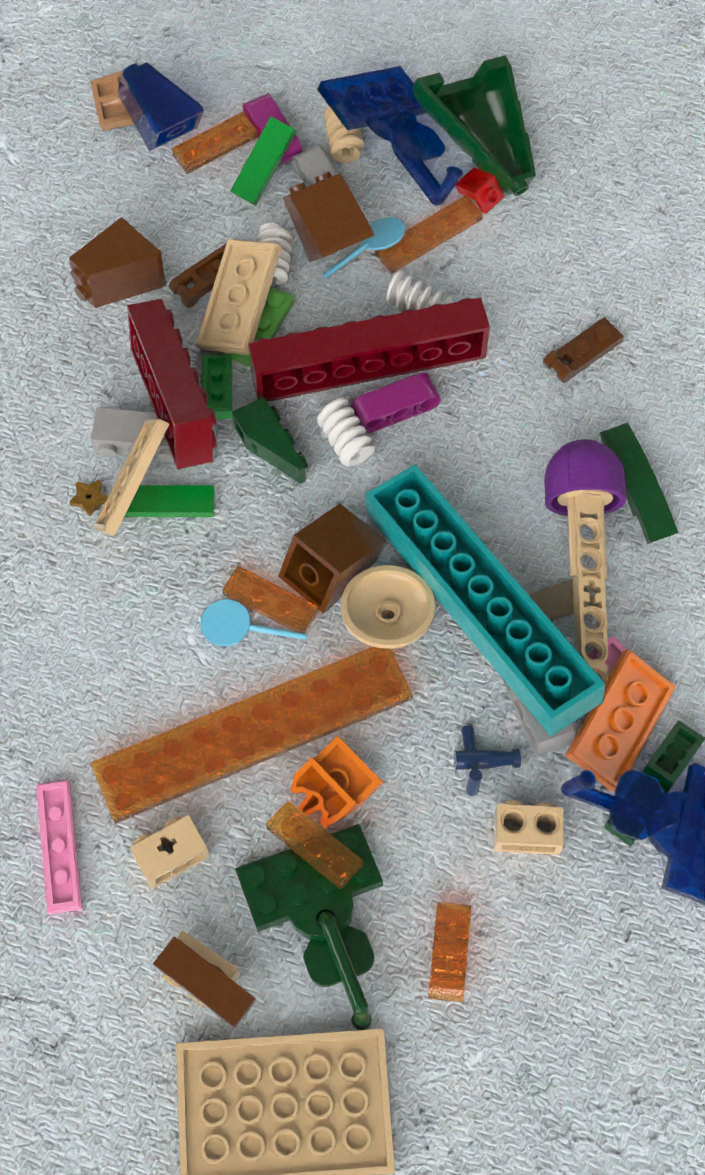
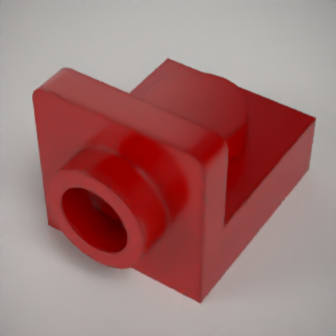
[455,167,504,214]

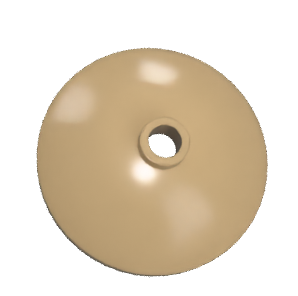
[341,565,435,649]

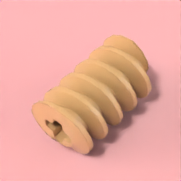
[324,99,364,163]

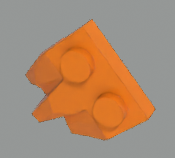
[290,736,384,828]

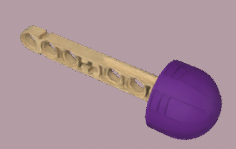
[544,439,626,683]

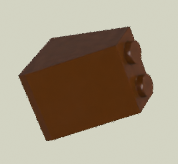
[283,171,374,262]
[69,217,166,308]
[278,503,386,614]

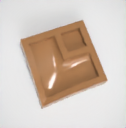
[90,64,159,132]

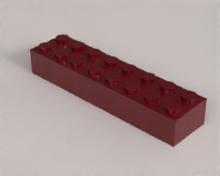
[248,297,490,402]

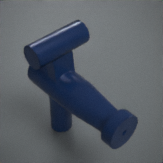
[454,726,521,796]

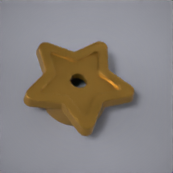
[69,480,107,516]

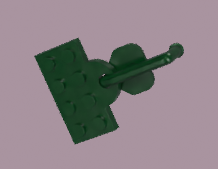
[235,824,383,1030]

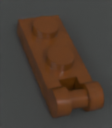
[168,243,226,308]
[543,317,624,383]

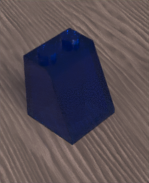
[117,62,204,152]

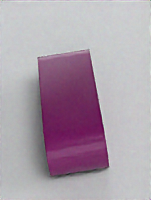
[242,93,303,166]
[351,373,441,433]

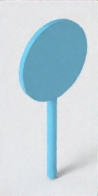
[323,217,405,278]
[200,599,307,646]

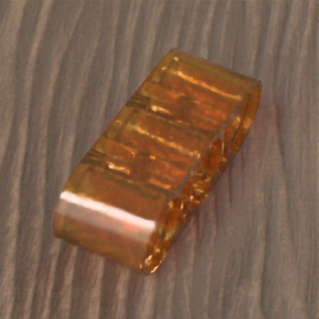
[428,901,471,1003]

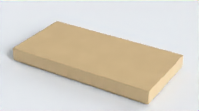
[195,239,282,355]
[93,419,169,536]

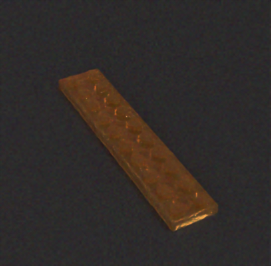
[90,646,413,824]

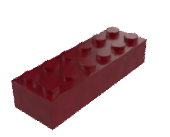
[127,299,217,469]

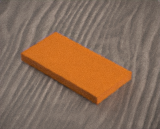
[565,649,676,792]

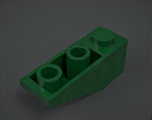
[233,397,308,484]

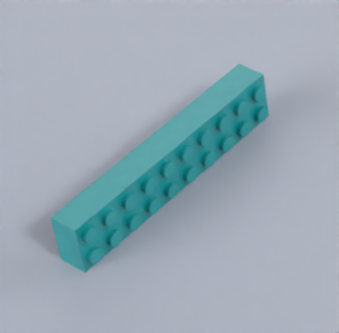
[365,464,605,736]

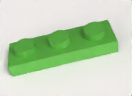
[229,287,295,367]

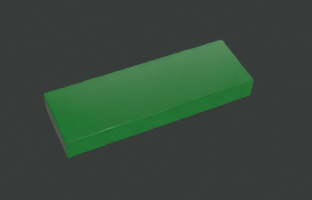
[230,117,297,206]
[202,354,233,419]
[124,485,215,517]

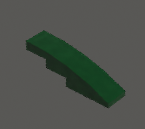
[599,423,678,544]
[603,720,705,847]

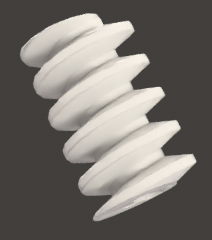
[257,223,293,287]
[386,270,452,311]
[317,398,375,466]

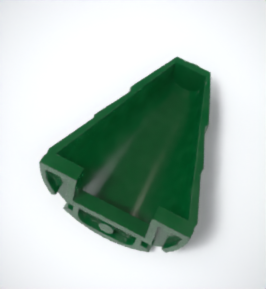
[412,55,536,196]

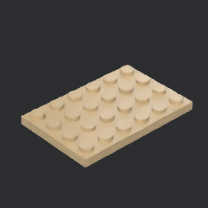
[176,1029,395,1175]

